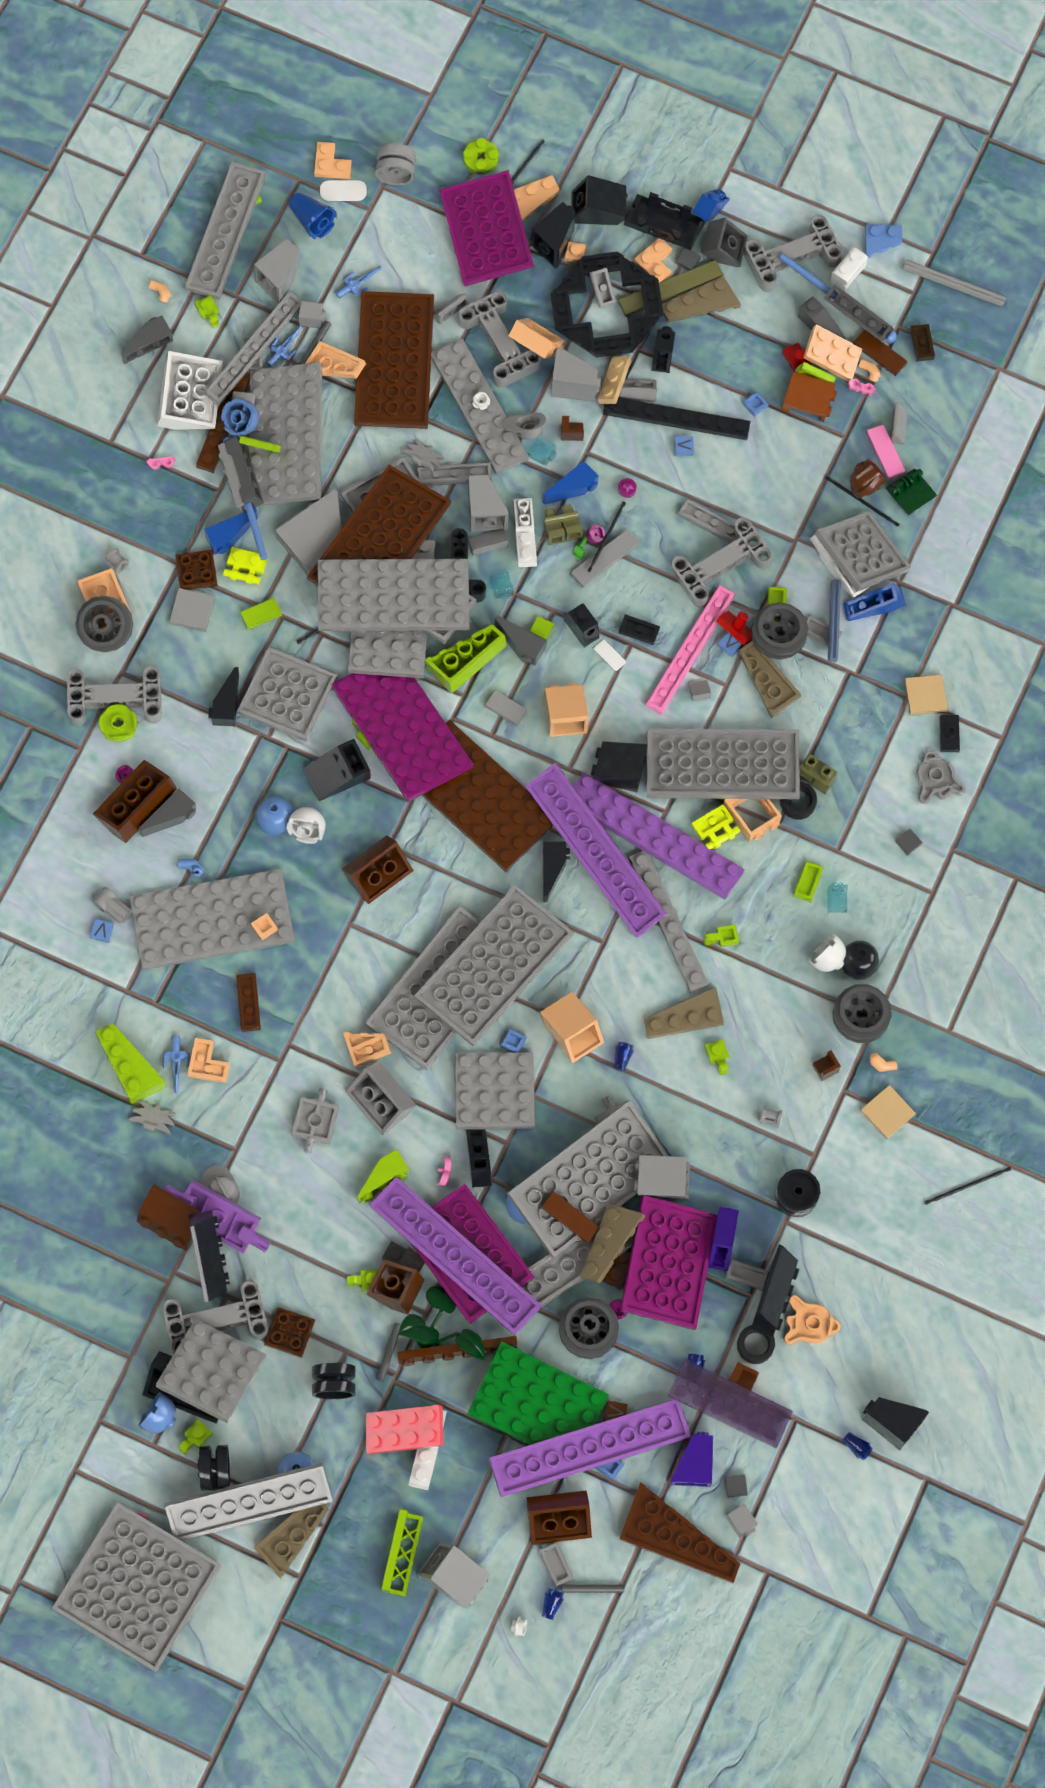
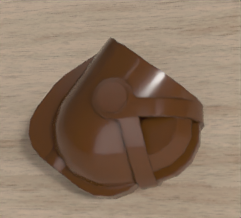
[850,459,887,498]

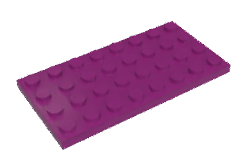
[331,673,473,802]

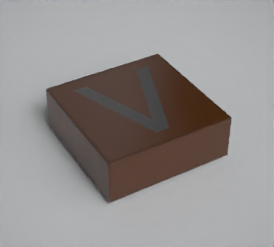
[604,1401,628,1421]

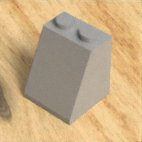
[254,238,300,304]
[551,347,601,402]
[468,474,509,532]
[634,1155,691,1200]
[417,1542,490,1608]

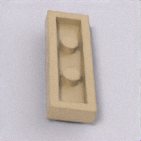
[597,356,631,404]

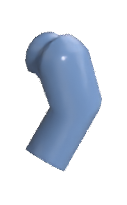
[178,859,204,877]

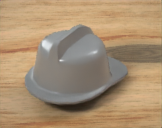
[502,412,546,440]
[201,1165,240,1204]

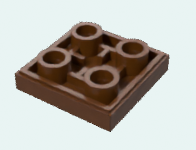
[176,550,218,590]
[264,1307,315,1358]

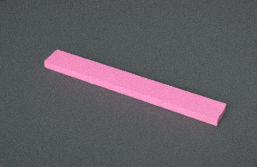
[646,585,735,715]

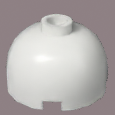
[286,807,326,844]
[808,934,846,972]

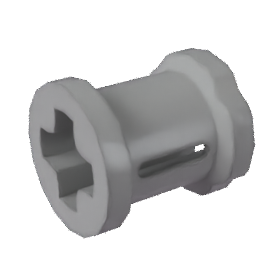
[105,548,129,573]
[760,1106,782,1128]

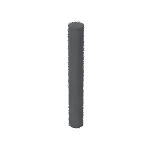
[298,321,331,365]
[376,1323,401,1382]
[562,1585,623,1593]

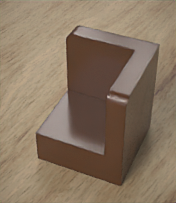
[561,416,584,441]
[812,1050,841,1081]
[728,1362,759,1393]

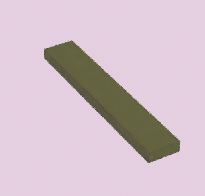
[618,260,724,317]

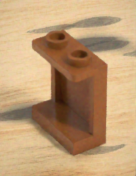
[782,371,837,422]

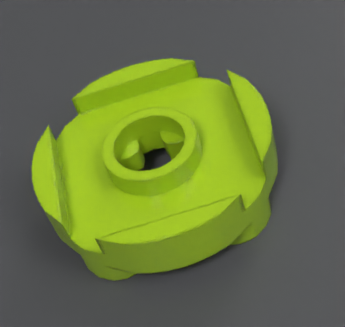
[463,138,499,174]
[99,704,138,742]

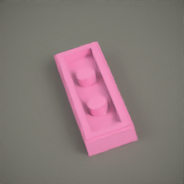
[866,424,905,480]

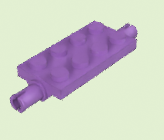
[164,1180,271,1253]

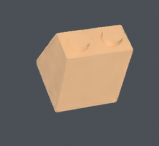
[544,683,589,737]
[540,992,604,1063]

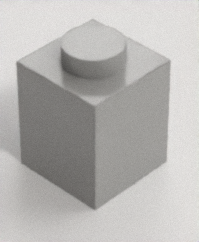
[299,301,326,328]
[726,1504,758,1538]

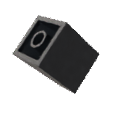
[571,175,628,225]
[531,202,576,269]
[591,741,648,793]
[862,1397,929,1450]

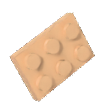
[803,324,862,382]
[77,568,133,629]

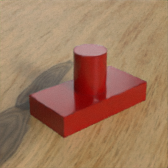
[782,343,813,372]
[716,611,752,645]

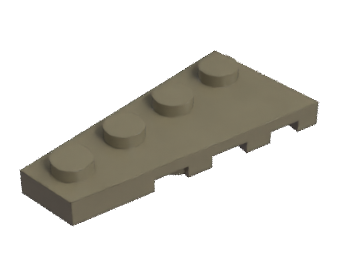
[662,276,741,323]
[580,1204,646,1284]
[254,1504,329,1579]

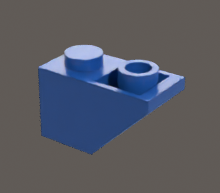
[693,189,730,222]

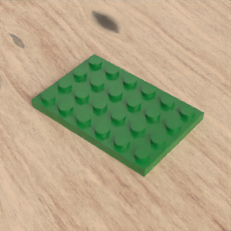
[467,1341,609,1445]

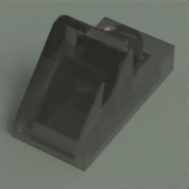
[382,1241,425,1273]

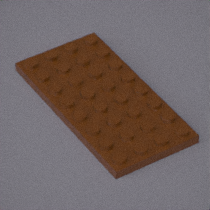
[354,291,434,429]
[307,465,451,586]
[422,719,554,872]

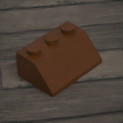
[342,835,414,904]
[136,1184,201,1251]
[526,1490,592,1545]

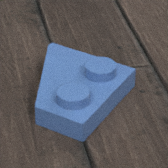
[865,224,902,258]

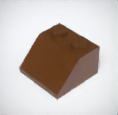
[367,1259,424,1315]

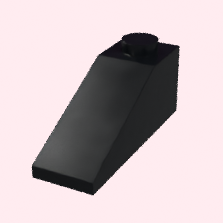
[208,667,239,727]
[543,842,570,902]
[466,1129,492,1188]

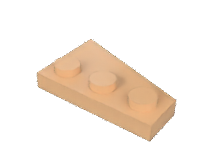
[305,341,366,379]

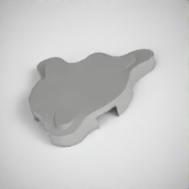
[917,751,965,804]

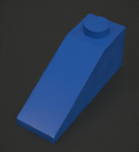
[542,461,599,505]
[204,508,258,555]
[843,583,906,621]

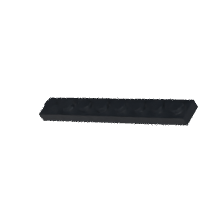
[603,397,751,440]

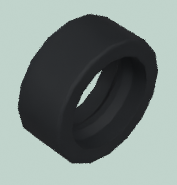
[780,782,817,820]
[737,1325,775,1364]

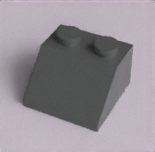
[701,218,748,267]

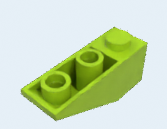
[357,1149,409,1204]

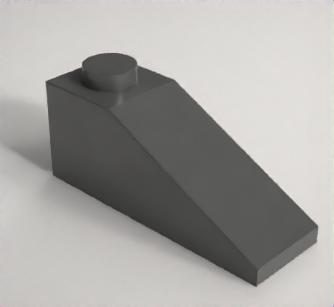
[798,296,848,341]
[121,315,173,364]
[495,615,546,666]
[139,789,196,837]

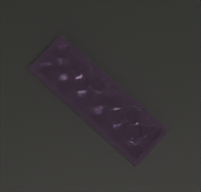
[668,1359,793,1448]

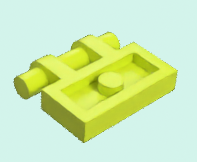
[223,547,268,585]
[691,804,741,849]

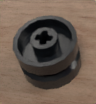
[775,1169,821,1217]
[312,1363,356,1399]
[198,1445,230,1491]

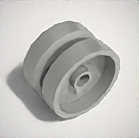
[375,143,416,186]

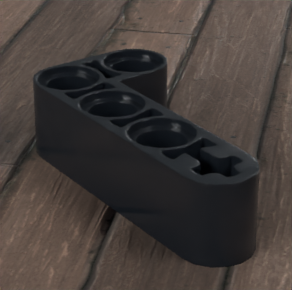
[451,528,486,603]

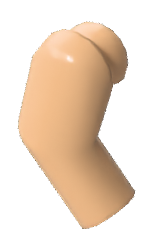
[149,280,171,302]
[858,359,881,382]
[869,1053,897,1072]

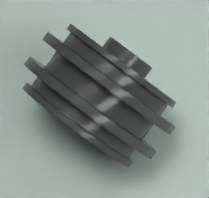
[75,595,134,652]
[751,602,809,660]
[833,984,892,1043]
[559,1297,619,1359]

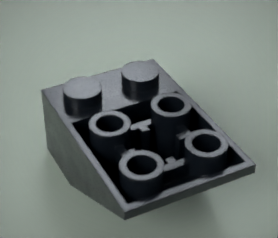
[303,739,371,801]

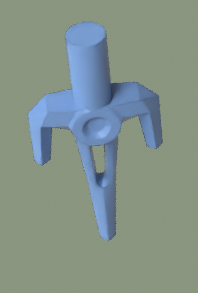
[335,266,382,299]
[266,325,302,368]
[163,1036,190,1093]

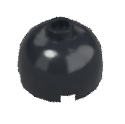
[842,940,879,980]

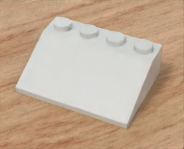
[157,351,223,430]

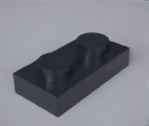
[618,614,660,645]

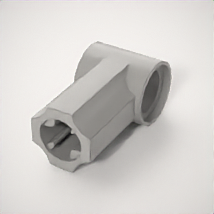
[92,887,132,924]

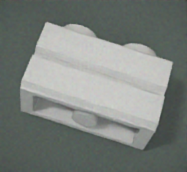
[830,247,868,291]

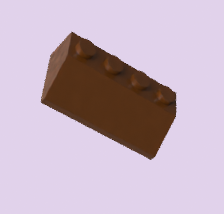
[93,760,177,843]

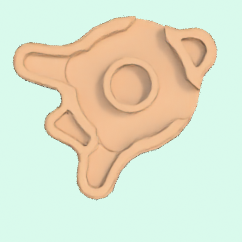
[784,1295,841,1345]

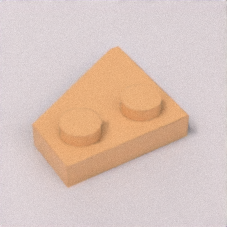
[343,1032,392,1068]

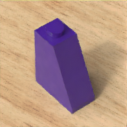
[708,1207,739,1271]
[670,1432,713,1487]

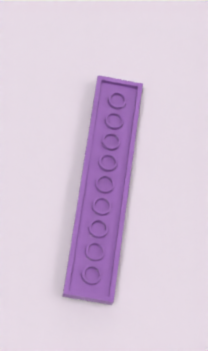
[525,763,668,938]
[574,772,745,900]
[369,1177,542,1336]
[489,1399,691,1497]

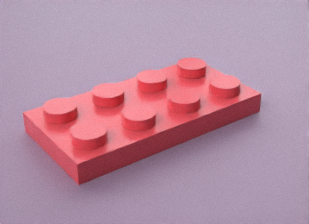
[366,1405,444,1454]

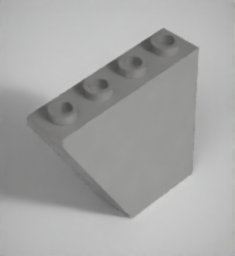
[275,489,342,586]

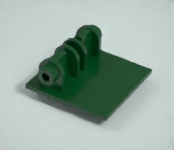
[885,468,937,516]

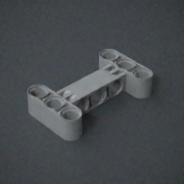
[744,214,842,292]
[459,291,542,387]
[672,517,771,607]
[67,666,162,726]
[163,1281,268,1354]

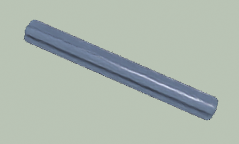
[828,579,841,662]

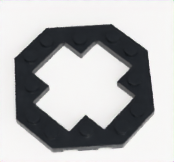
[551,251,663,358]

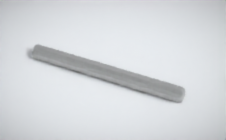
[903,260,1006,306]

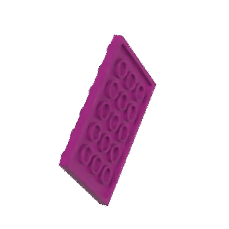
[440,170,534,287]
[410,1184,534,1324]
[620,1195,717,1330]

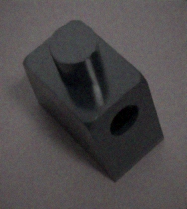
[651,326,675,373]
[564,603,600,648]

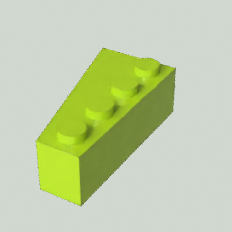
[425,624,507,693]
[95,1023,166,1105]

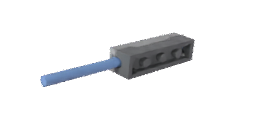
[779,253,897,343]
[218,436,268,560]

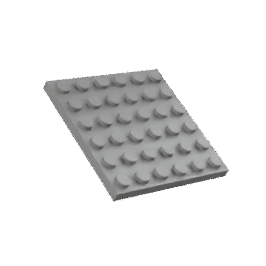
[52,1502,222,1673]

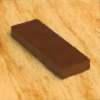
[853,330,907,376]
[236,973,261,1032]
[540,1191,599,1243]

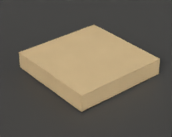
[904,675,948,715]
[861,1085,916,1140]

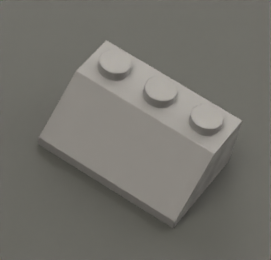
[345,1062,416,1135]

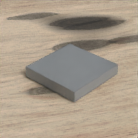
[169,588,215,632]

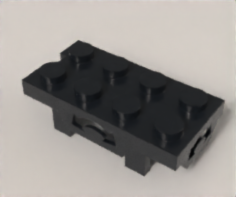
[624,192,704,250]

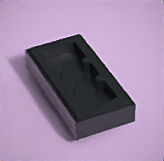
[939,715,960,752]

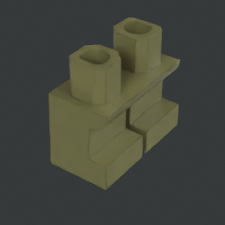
[544,504,583,546]
[799,754,837,795]

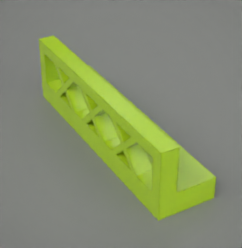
[382,1509,424,1597]

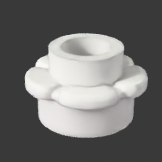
[473,392,490,410]
[511,1616,527,1637]

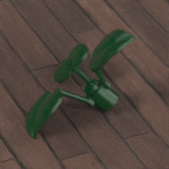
[398,1285,485,1360]

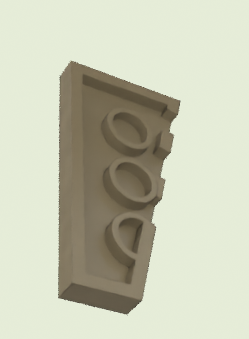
[739,640,801,719]
[644,987,724,1039]

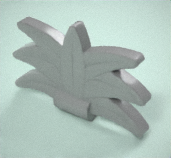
[400,439,444,473]
[128,1101,176,1136]

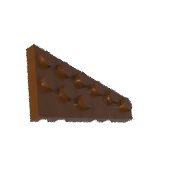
[619,1482,741,1584]

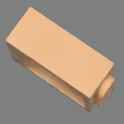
[509,318,564,359]
[724,799,782,842]

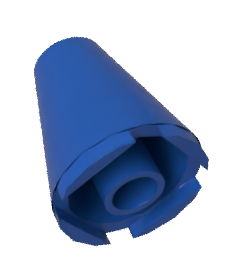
[289,193,337,239]

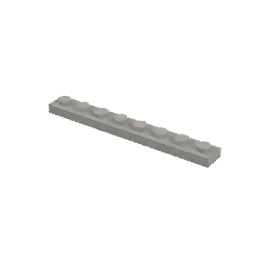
[204,291,302,405]
[629,851,709,993]

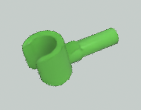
[573,535,587,560]

